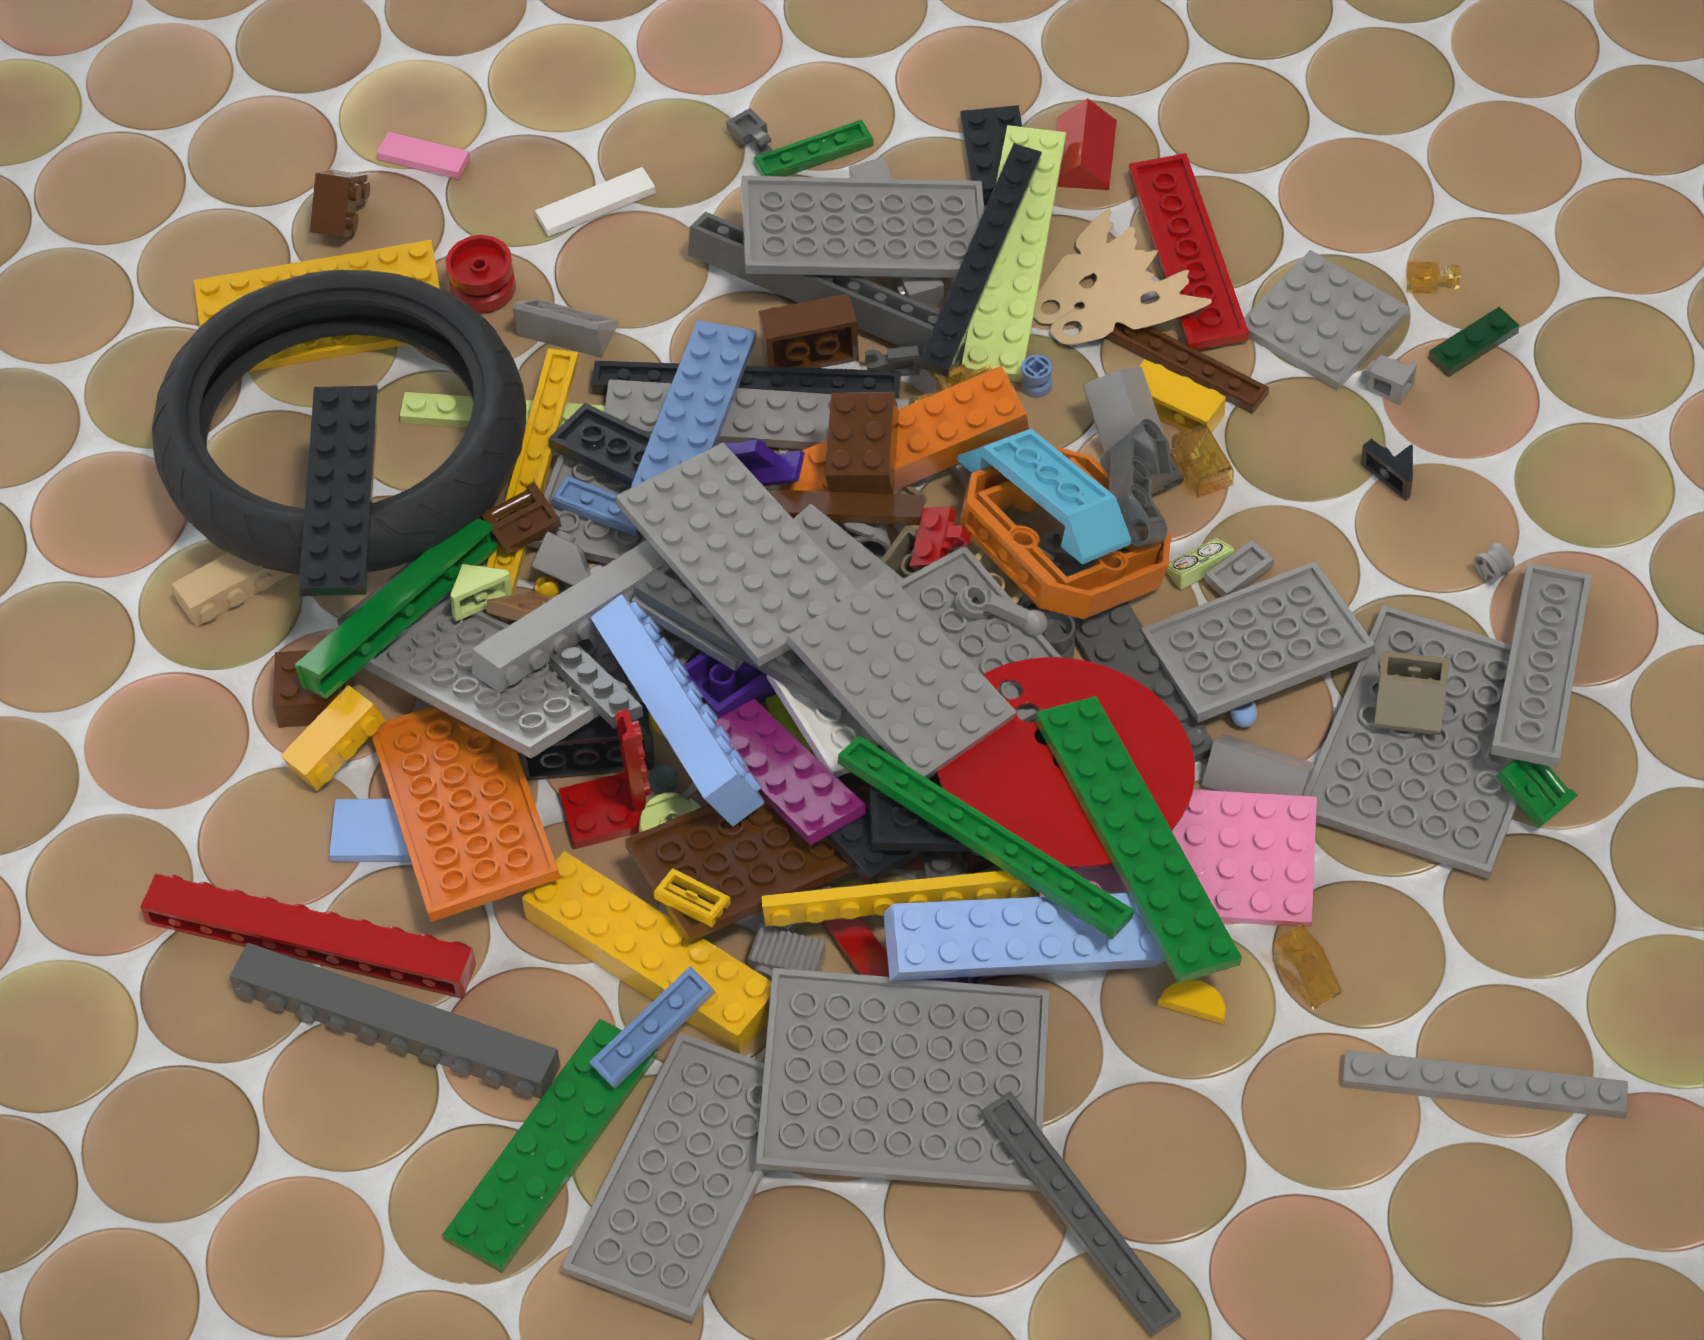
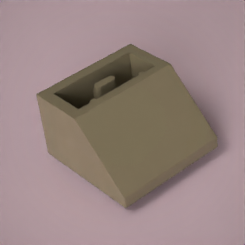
[1374,651,1449,735]

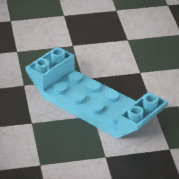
[957,429,1131,564]

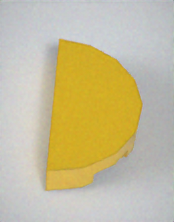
[1158,980,1226,1025]

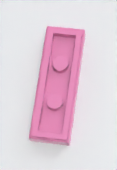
[377,132,470,179]

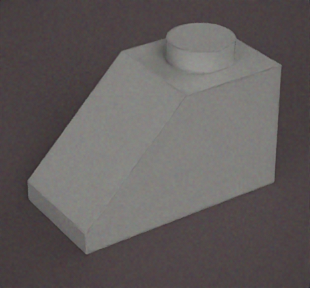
[531,530,591,586]

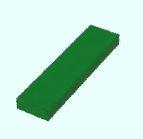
[754,119,874,177]

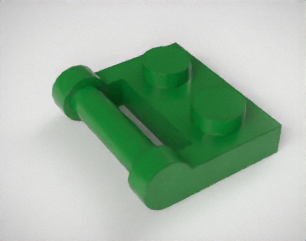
[1495,759,1578,828]

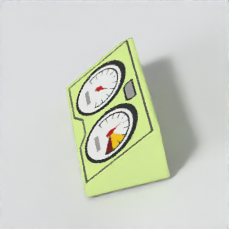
[1166,538,1235,590]

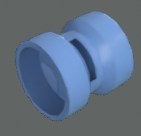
[1021,354,1052,398]

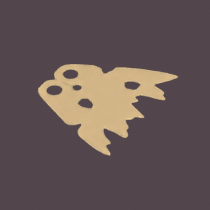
[1034,209,1212,345]

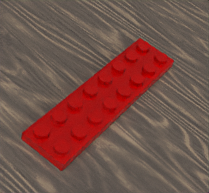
[1128,153,1249,350]

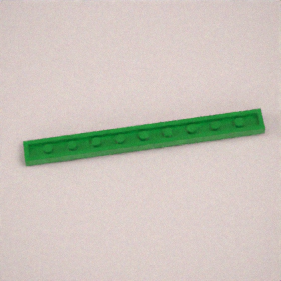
[837,736,1134,939]

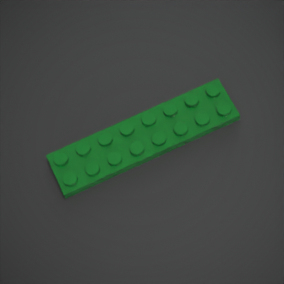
[442,1018,658,1273]

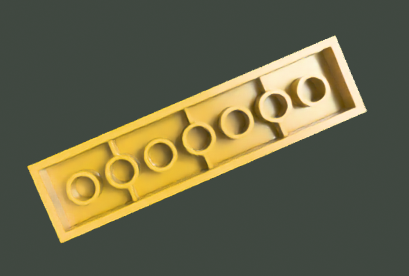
[522,851,772,1054]

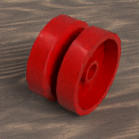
[445,235,516,313]

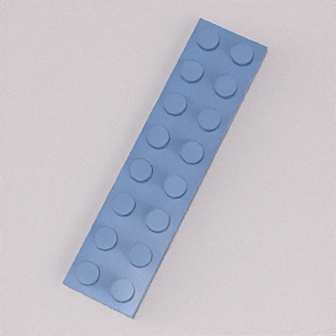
[631,320,756,488]

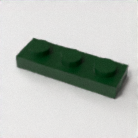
[1428,307,1520,377]

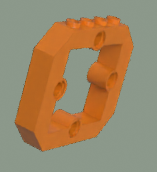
[959,446,1171,619]

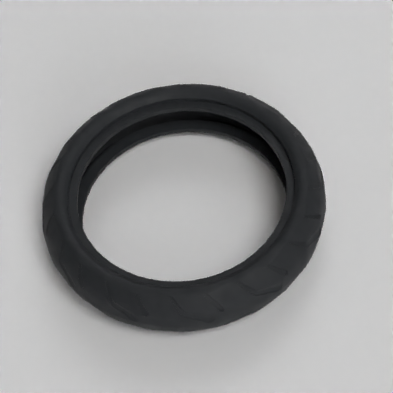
[152,270,526,575]

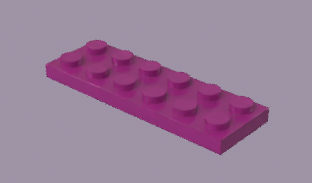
[715,699,866,845]

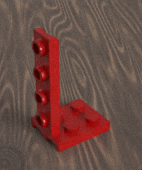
[559,709,651,849]

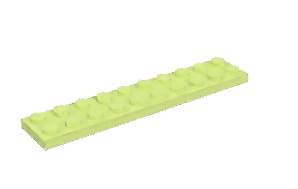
[961,125,1066,382]

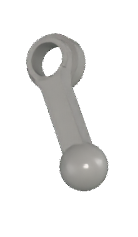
[955,585,1048,636]

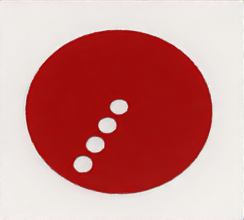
[937,657,1195,868]

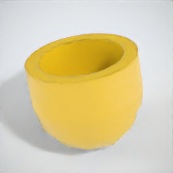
[534,575,560,597]

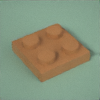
[486,591,554,622]

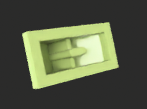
[450,564,512,622]

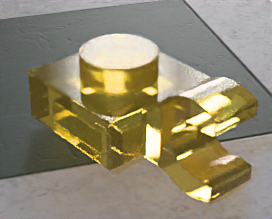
[1406,261,1460,294]

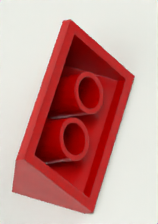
[1056,98,1117,190]

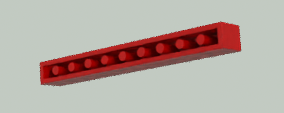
[140,873,476,999]

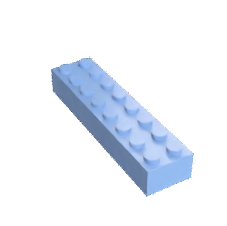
[590,594,765,826]
[883,893,1165,981]

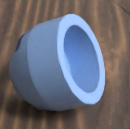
[1230,701,1257,728]

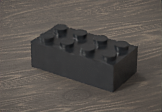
[518,702,655,781]

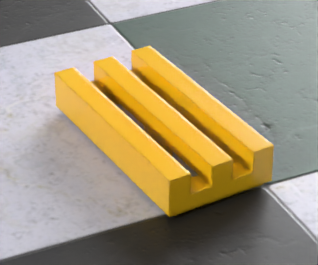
[654,868,730,927]

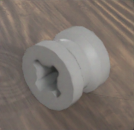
[1473,543,1515,583]

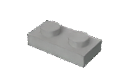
[1205,539,1274,597]

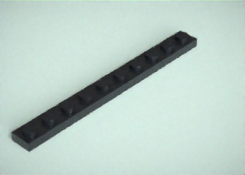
[918,143,1042,377]
[591,361,901,399]

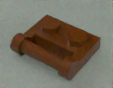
[480,483,562,556]

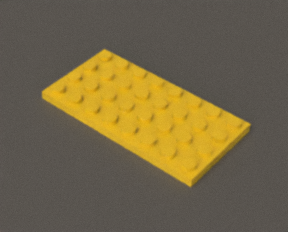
[194,240,440,372]

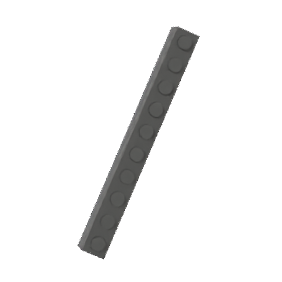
[688,211,967,361]
[229,943,561,1099]

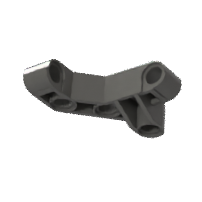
[1100,418,1185,546]

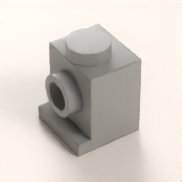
[1365,354,1417,405]

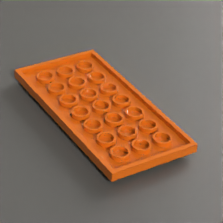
[371,705,561,922]

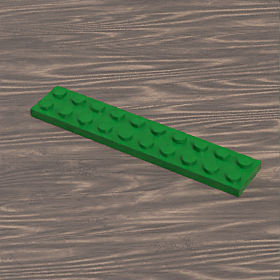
[1034,696,1242,983]

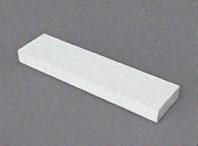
[535,167,656,237]

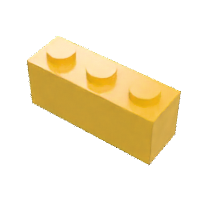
[1139,359,1226,441]
[280,685,385,791]

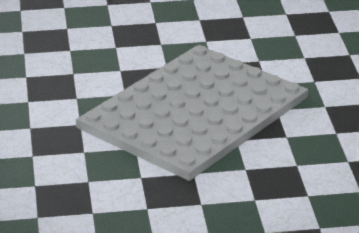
[1303,605,1518,879]
[756,968,1050,1191]

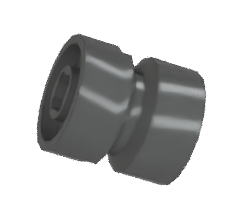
[1042,610,1075,658]

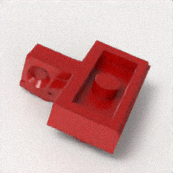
[910,506,972,571]

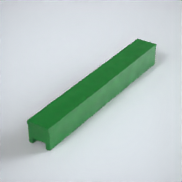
[295,518,498,699]

